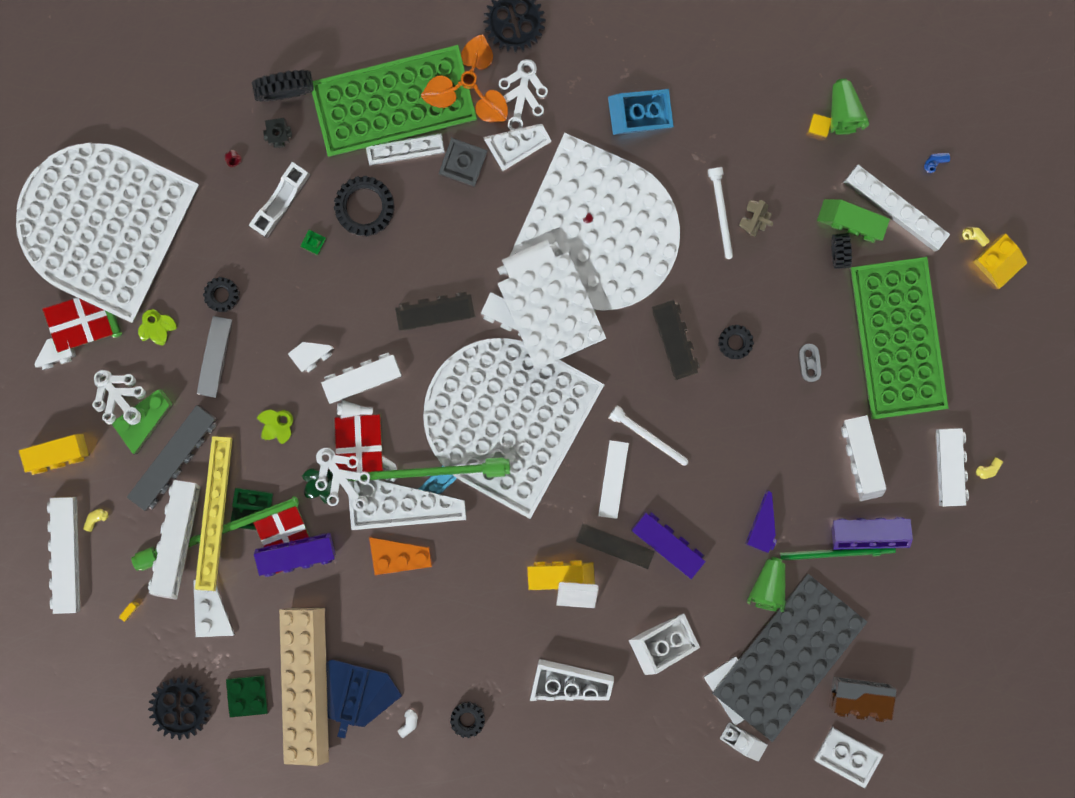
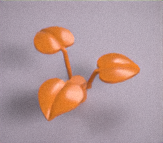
[421,34,508,122]

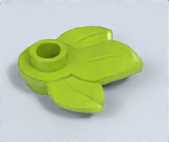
[138,309,177,345]
[257,410,293,444]

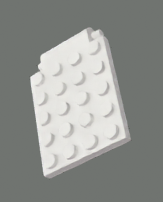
[497,240,606,370]

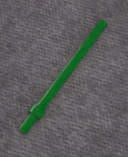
[780,548,896,560]

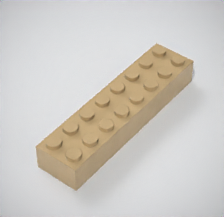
[279,608,329,766]

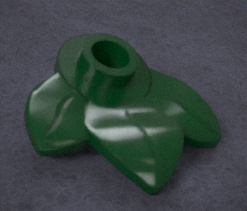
[302,469,333,504]

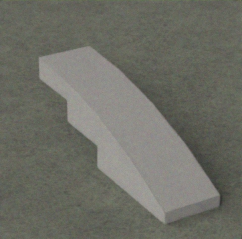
[197,316,232,398]

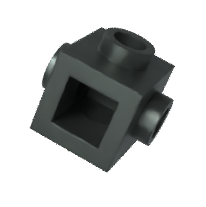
[263,118,292,148]

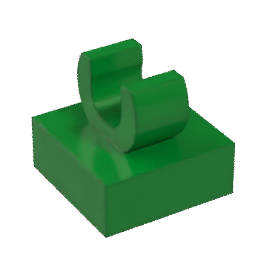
[300,230,327,255]

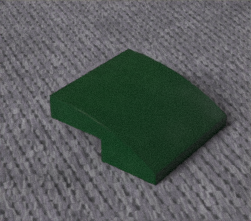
[230,488,273,531]

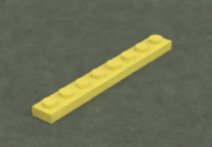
[195,436,233,592]

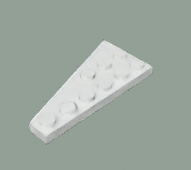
[348,480,466,530]

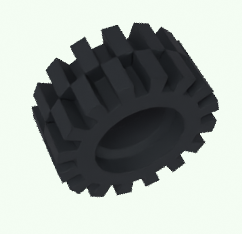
[831,233,852,269]
[203,277,240,312]
[718,325,754,359]
[450,702,485,738]

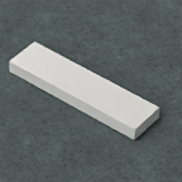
[366,133,445,166]
[598,440,629,519]

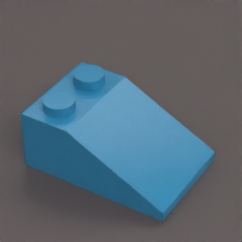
[608,89,674,135]

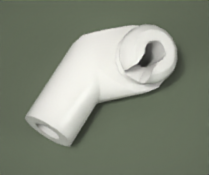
[382,456,397,483]
[397,710,418,738]

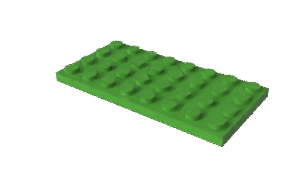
[312,45,477,157]
[850,257,949,419]

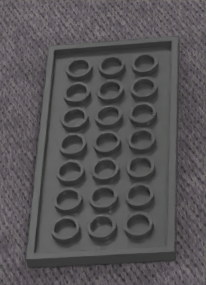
[712,574,867,742]

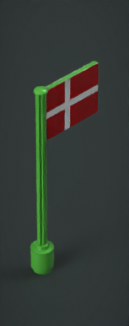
[42,298,123,353]
[335,414,510,481]
[131,496,310,574]

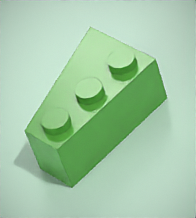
[817,199,890,243]
[112,389,173,454]

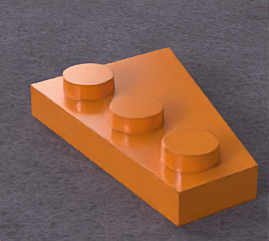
[369,537,432,575]

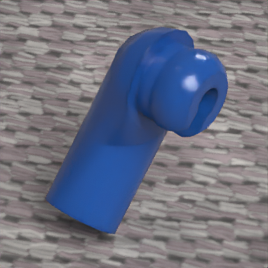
[924,153,950,173]

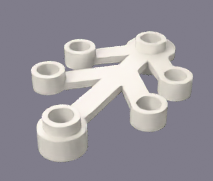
[499,59,548,131]
[92,370,146,425]
[315,448,370,512]

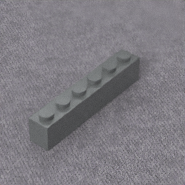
[127,405,218,511]

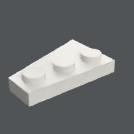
[483,124,551,171]
[193,579,235,637]

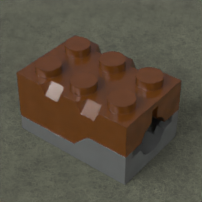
[829,676,897,722]

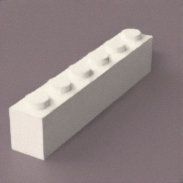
[843,165,950,251]
[148,480,201,600]
[47,497,80,614]

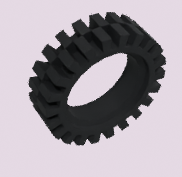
[252,70,314,102]
[334,176,395,237]

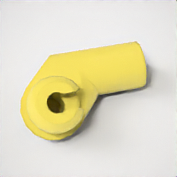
[962,227,990,247]
[976,457,1003,479]
[83,509,108,532]

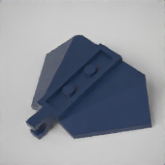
[326,660,402,739]

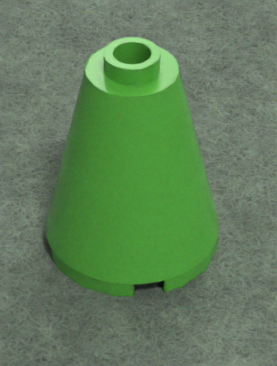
[830,79,869,135]
[747,557,785,612]

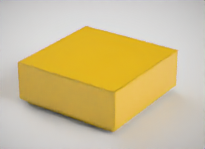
[808,114,831,138]
[119,601,140,622]

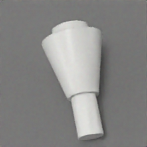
[337,400,373,418]

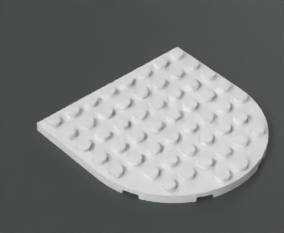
[504,133,680,310]
[16,143,199,323]
[423,338,604,519]

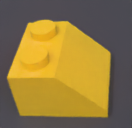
[973,233,1027,289]

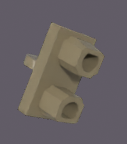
[739,200,774,237]

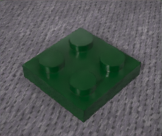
[226,675,269,718]

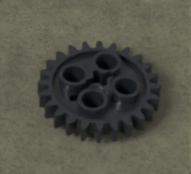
[483,0,546,53]
[148,677,212,740]

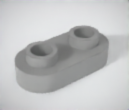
[799,344,821,382]

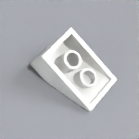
[629,614,700,675]

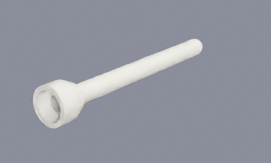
[708,167,733,259]
[608,405,688,466]

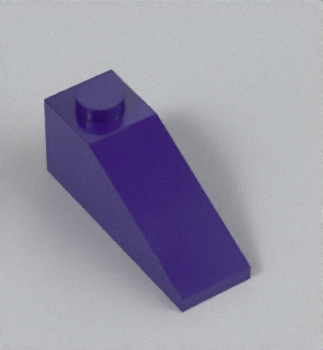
[745,490,777,553]

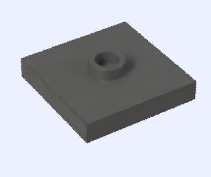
[438,137,488,187]

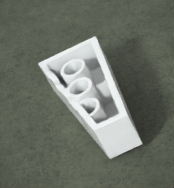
[841,415,886,501]
[530,659,614,701]

